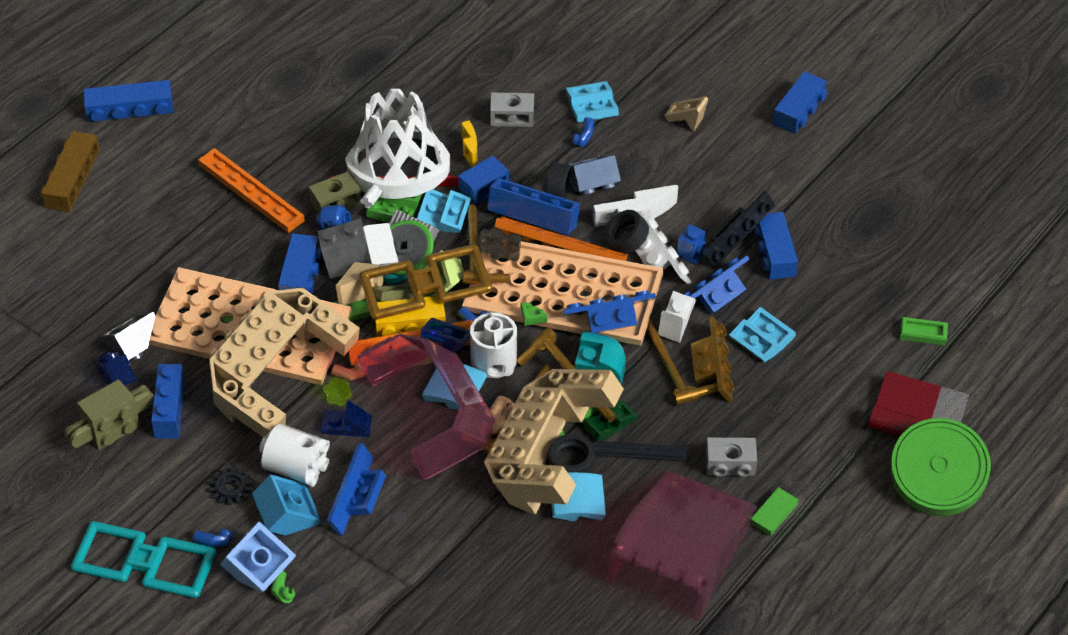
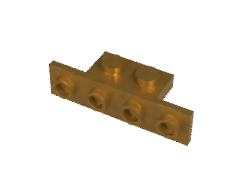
[691,316,734,403]

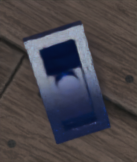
[421,318,470,358]
[321,400,372,437]

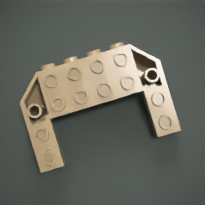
[209,288,359,437]
[484,369,623,514]

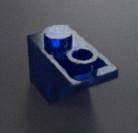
[94,351,137,386]

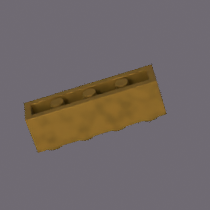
[41,131,100,213]

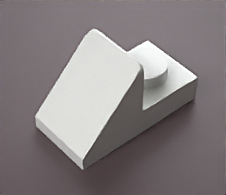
[658,291,696,343]

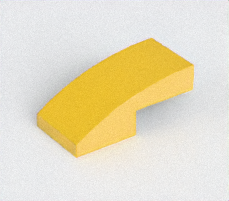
[461,120,477,167]

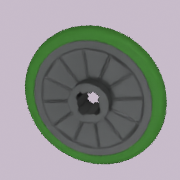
[390,220,433,275]

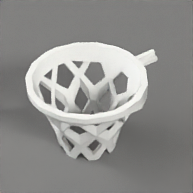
[345,89,450,208]

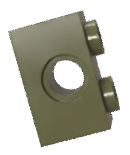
[309,171,361,214]

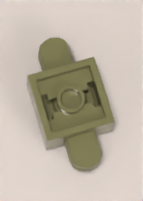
[65,379,154,450]

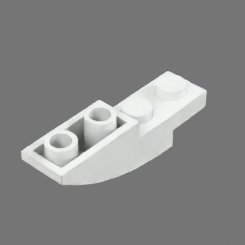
[593,185,678,228]

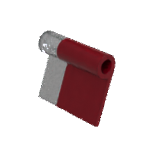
[868,371,969,437]

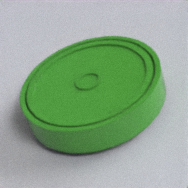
[890,418,991,516]

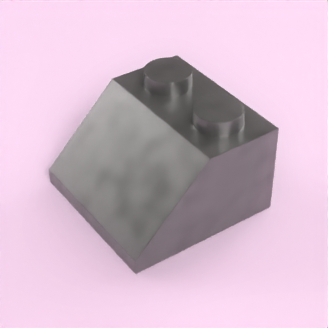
[318,219,372,282]

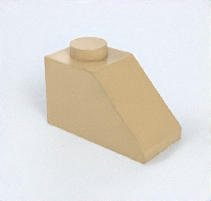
[336,262,383,305]

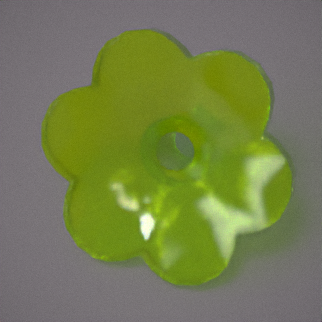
[323,377,353,406]

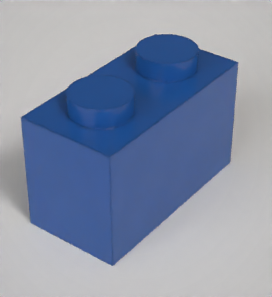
[458,156,509,205]

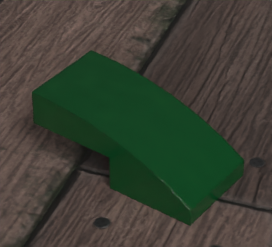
[583,401,637,441]

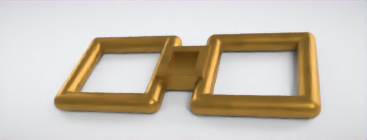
[359,244,492,320]

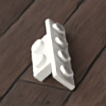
[635,211,691,284]

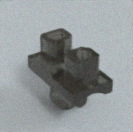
[479,228,522,261]

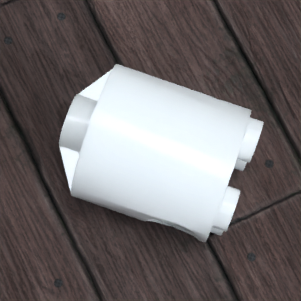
[470,312,517,378]
[259,424,330,487]

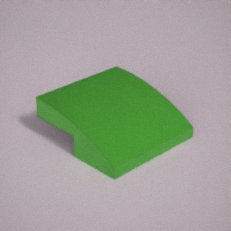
[366,193,424,223]

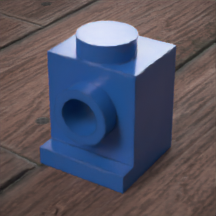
[677,224,707,265]

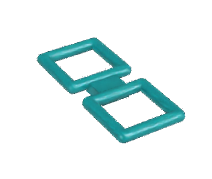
[71,521,216,598]

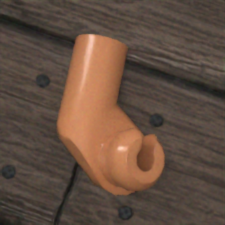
[331,361,367,381]

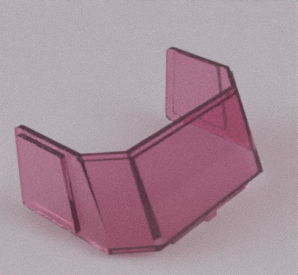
[357,334,495,480]

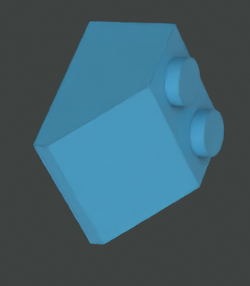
[252,475,322,535]

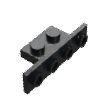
[703,191,775,268]

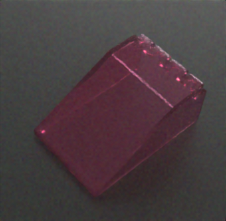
[607,470,758,621]

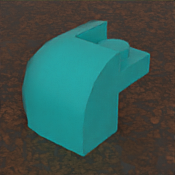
[575,331,626,385]

